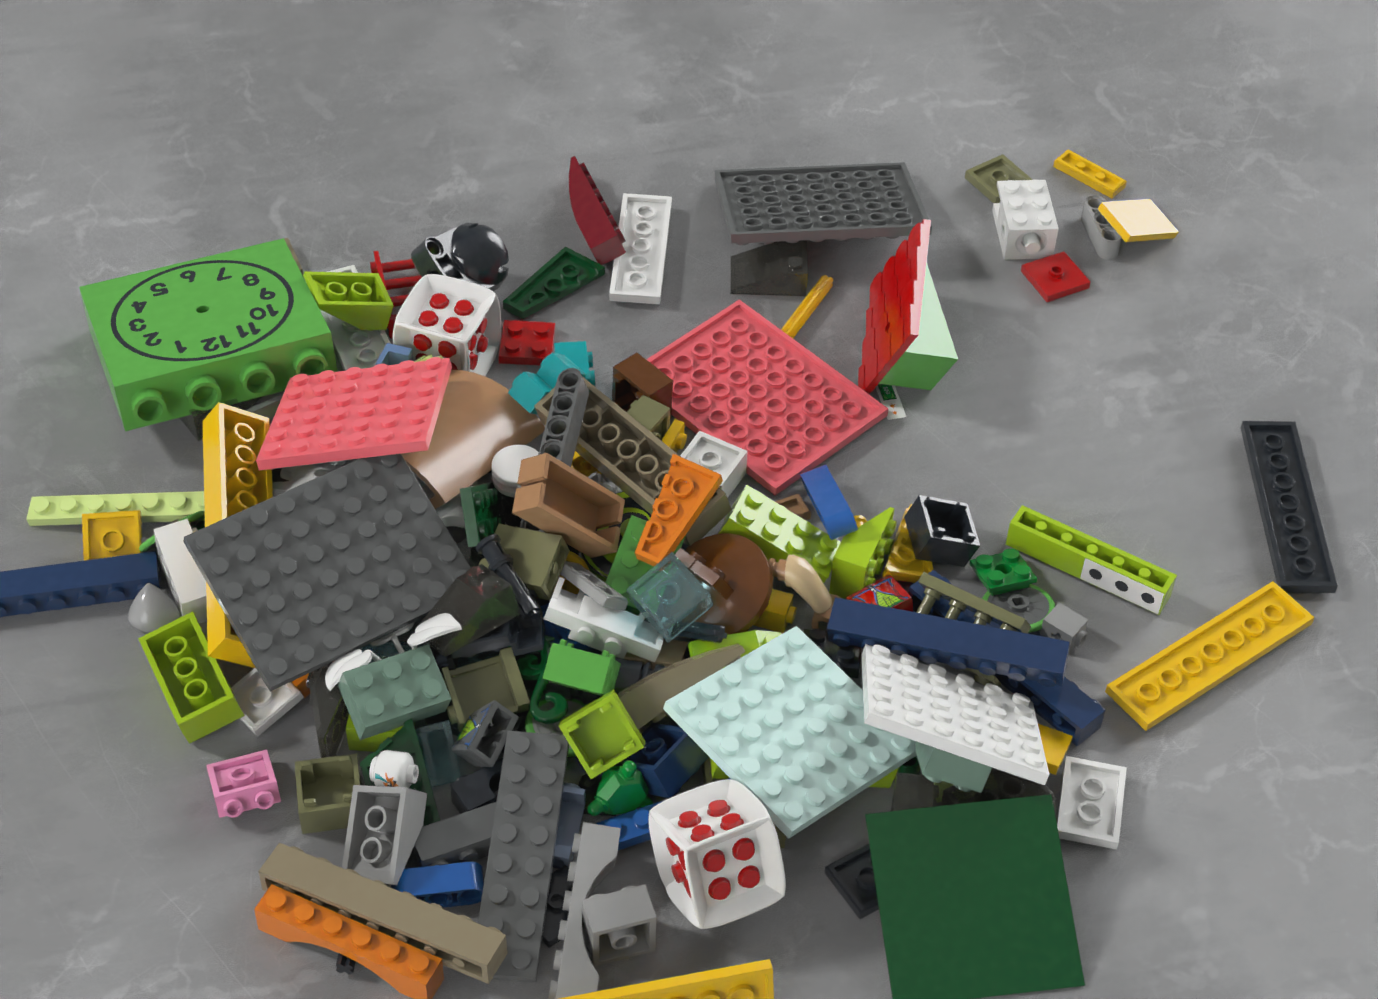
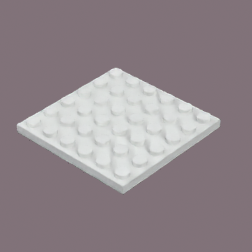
[861,644,1049,785]

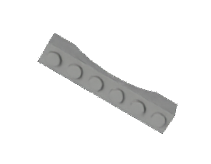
[548,822,621,999]

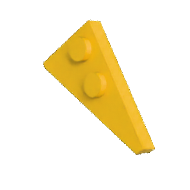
[882,504,934,583]

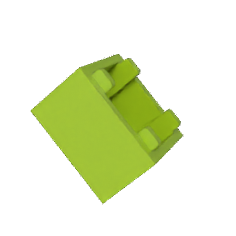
[559,689,646,779]

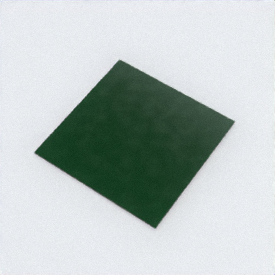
[865,794,1085,999]

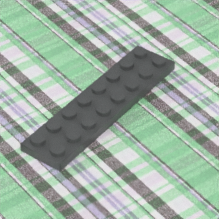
[478,731,570,982]

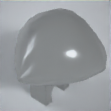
[128,583,180,632]

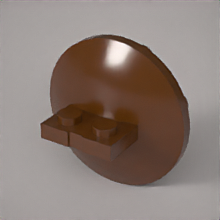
[662,533,773,641]

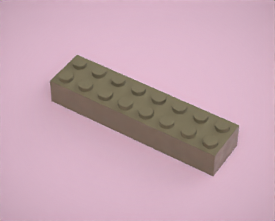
[534,377,732,546]

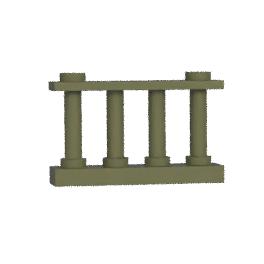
[916,572,1031,687]

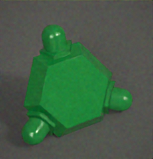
[587,760,653,816]

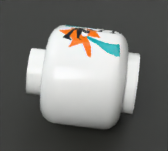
[369,750,419,788]

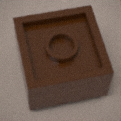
[612,352,673,419]

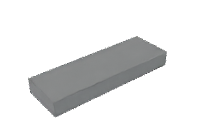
[560,561,629,611]

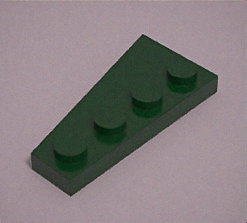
[503,246,605,319]

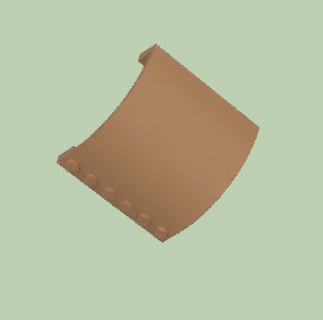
[310,370,545,509]

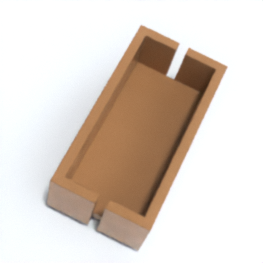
[512,453,625,558]

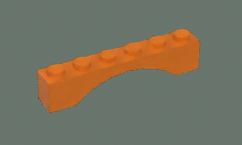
[254,884,444,999]

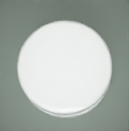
[492,445,539,498]

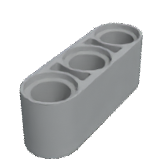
[1081,195,1122,260]

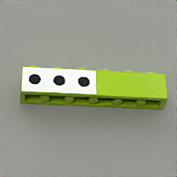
[1005,505,1177,615]

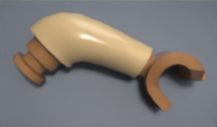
[769,554,841,629]

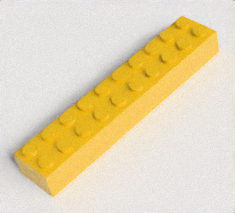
[203,402,273,668]

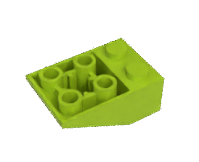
[829,507,897,599]

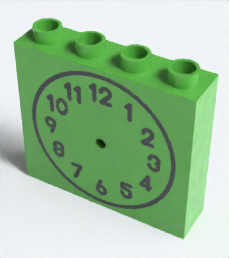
[79,238,338,431]

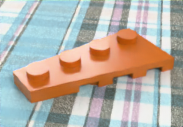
[635,454,723,570]

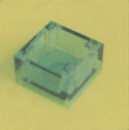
[626,552,713,643]

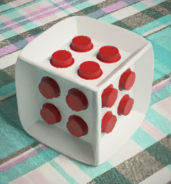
[393,274,501,376]
[648,779,786,929]

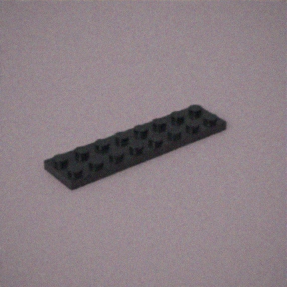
[1240,421,1338,593]

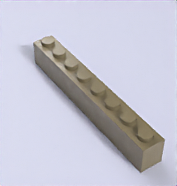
[258,843,508,984]

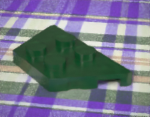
[359,718,441,827]

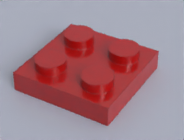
[499,320,556,366]

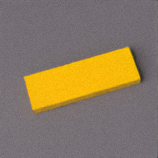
[1053,149,1127,199]

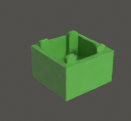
[543,639,621,696]

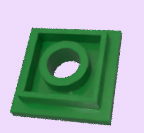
[970,549,1037,596]

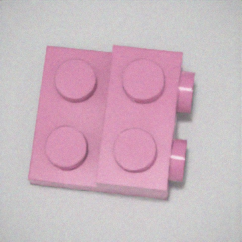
[206,750,281,818]

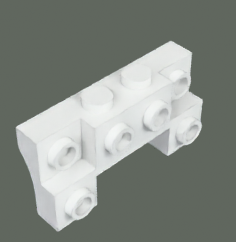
[544,577,669,662]

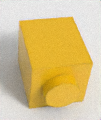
[754,589,797,633]

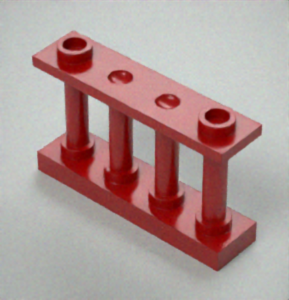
[370,251,422,339]

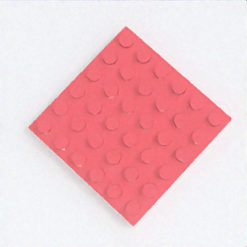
[256,357,452,470]

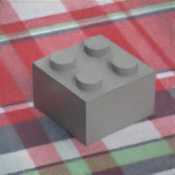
[582,884,657,967]

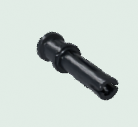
[476,534,540,619]

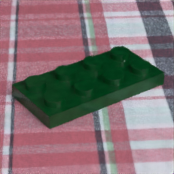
[460,482,505,547]

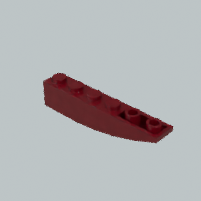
[569,156,626,265]

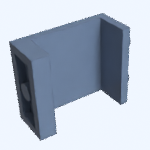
[553,783,586,869]

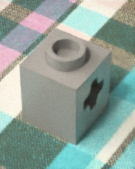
[1040,602,1088,654]

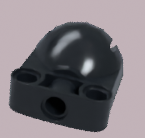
[411,223,509,291]

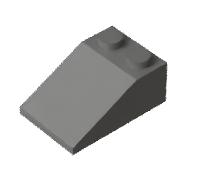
[342,785,427,885]

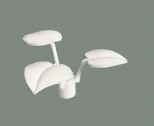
[325,613,462,691]

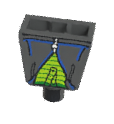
[452,700,519,767]

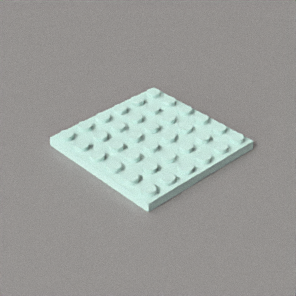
[663,626,916,839]

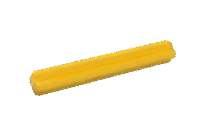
[781,275,833,338]

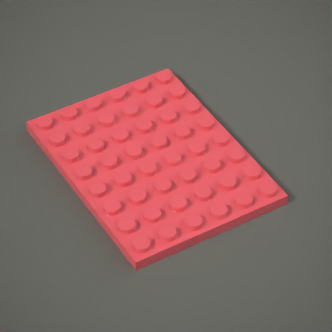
[646,299,888,496]

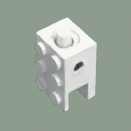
[992,179,1059,260]

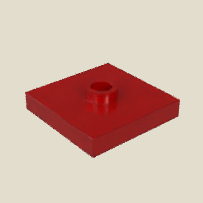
[1021,251,1091,302]

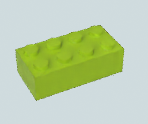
[718,485,841,583]
[138,611,245,744]

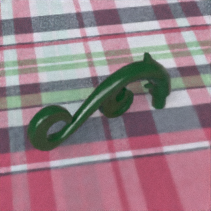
[508,635,569,724]

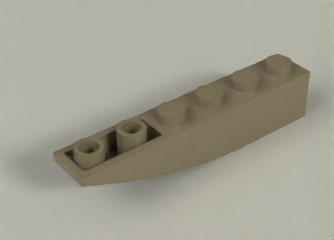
[617,644,745,733]

